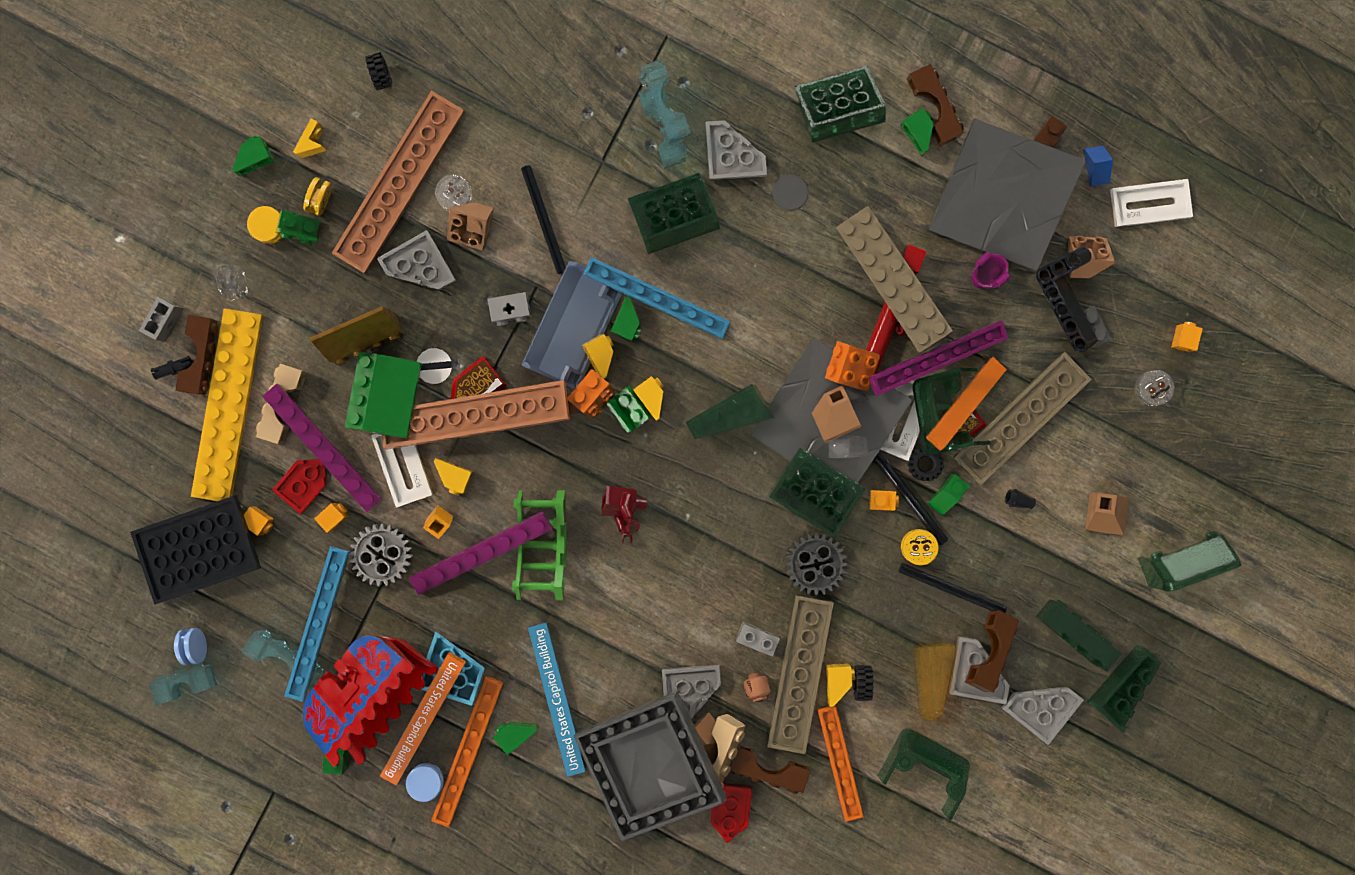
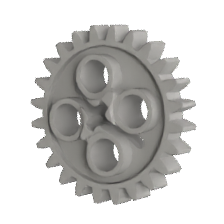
[350,523,413,586]

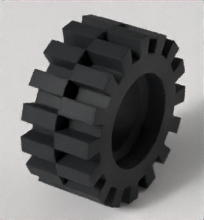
[365,52,392,91]
[907,447,944,481]
[853,665,874,701]

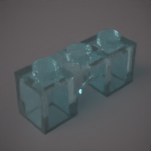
[149,662,218,706]

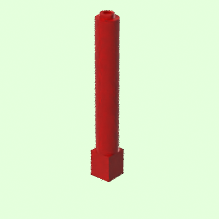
[866,244,927,374]

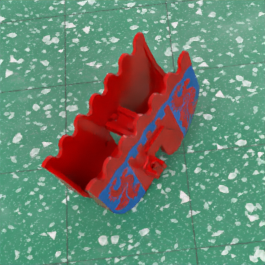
[303,635,438,767]

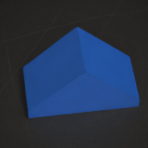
[1083,146,1113,187]

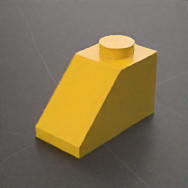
[581,334,614,379]
[633,376,664,421]
[434,458,474,496]
[826,664,855,707]

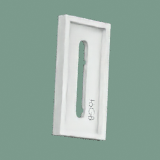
[1110,179,1193,227]
[880,381,936,461]
[371,434,434,508]

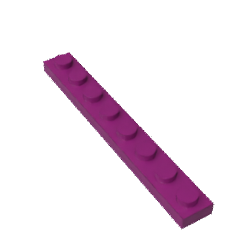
[869,321,1008,396]
[262,383,382,512]
[409,511,553,595]

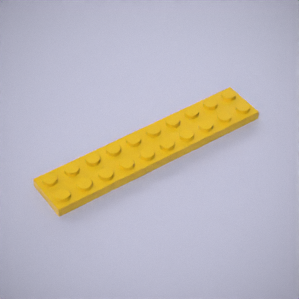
[191,308,264,501]

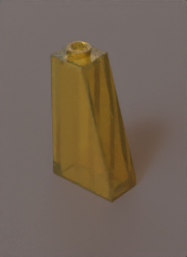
[913,642,955,720]

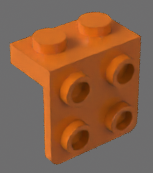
[825,341,880,391]
[567,369,615,419]

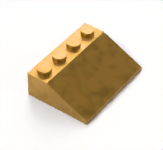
[310,306,404,365]

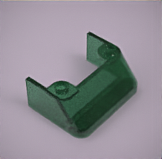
[912,367,991,454]
[1138,531,1242,592]
[877,728,970,820]

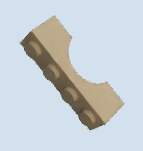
[256,364,307,444]
[711,714,746,787]

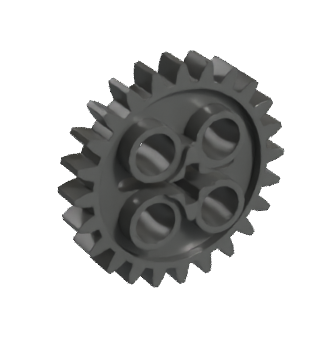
[785,533,848,596]

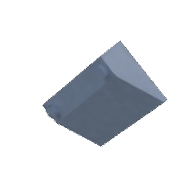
[521,261,622,390]

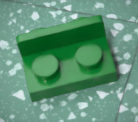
[275,210,320,245]
[606,385,652,433]

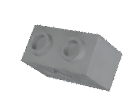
[488,292,531,326]
[139,297,183,342]
[736,621,780,657]

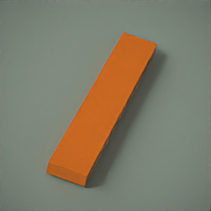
[926,357,1007,451]
[817,705,864,822]

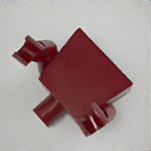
[601,486,647,544]

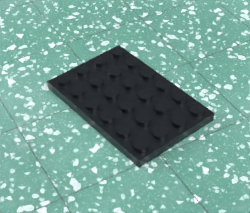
[130,495,261,605]

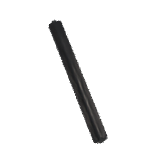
[521,165,566,274]
[873,451,948,545]
[899,563,1007,613]

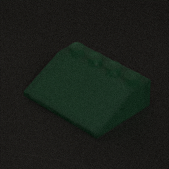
[795,66,886,143]
[628,173,720,254]
[767,448,865,539]

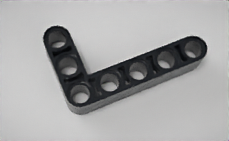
[1036,247,1097,353]

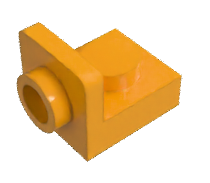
[869,490,899,511]

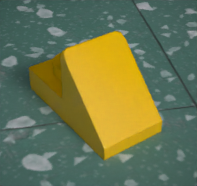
[293,119,327,158]

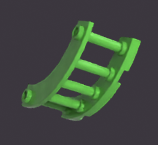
[512,490,567,600]

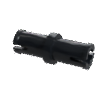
[151,356,193,380]

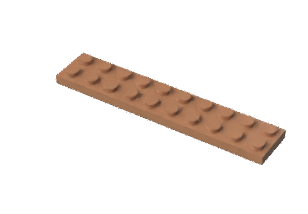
[332,90,465,274]
[382,380,570,450]

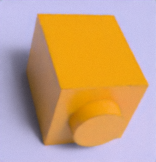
[1171,322,1203,352]
[314,503,349,533]
[423,505,453,539]
[244,506,274,536]

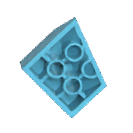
[421,632,485,706]

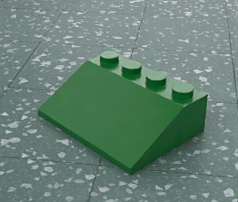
[345,352,422,438]

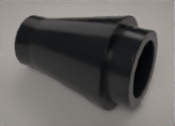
[1005,489,1036,509]

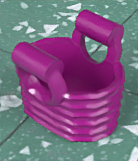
[971,252,1011,289]

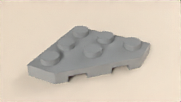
[705,120,767,180]
[377,230,456,290]
[948,636,1010,704]
[662,664,721,719]
[1001,687,1084,745]

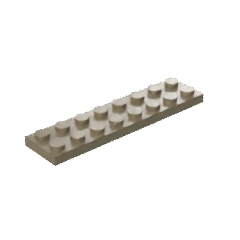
[836,206,953,354]
[953,352,1092,485]
[767,595,834,754]

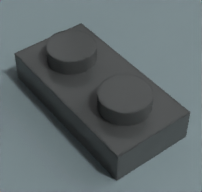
[1083,305,1111,348]

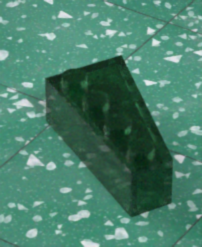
[685,384,774,439]
[1036,599,1122,672]
[1087,645,1161,733]

